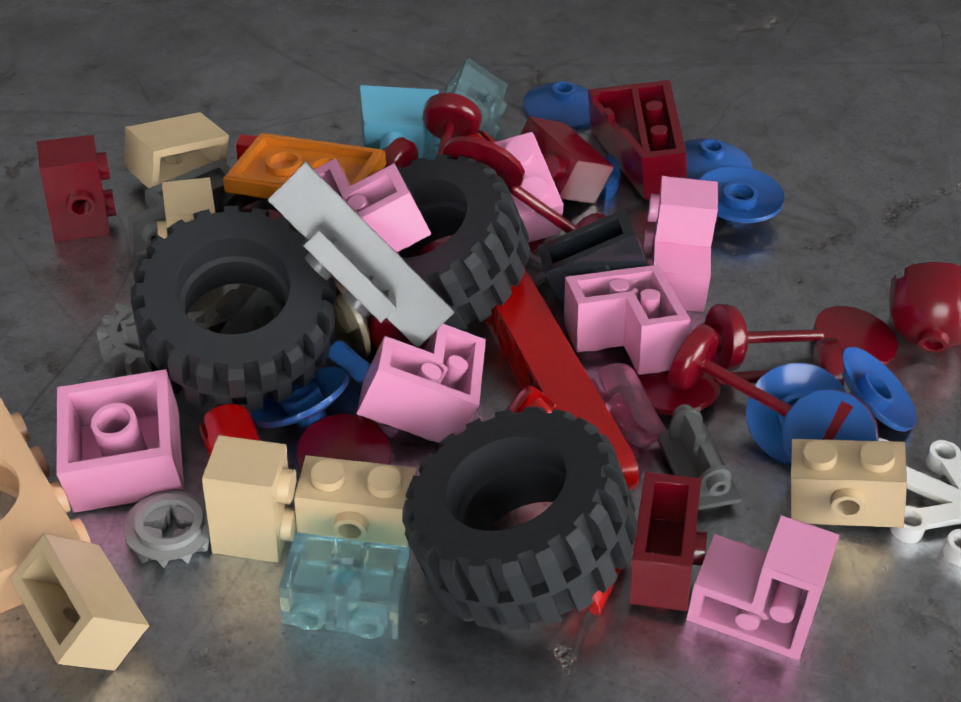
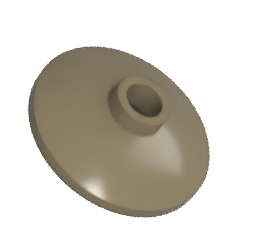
[331,275,372,359]

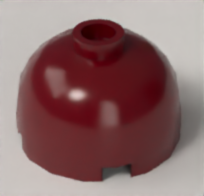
[889,262,961,352]

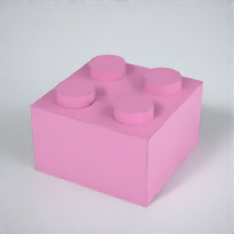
[57,369,184,513]

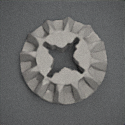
[123,490,210,569]

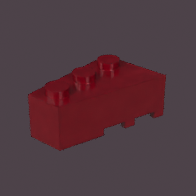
[587,80,687,200]

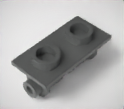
[655,404,742,510]

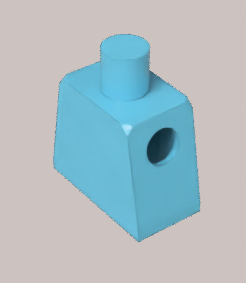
[360,85,439,159]

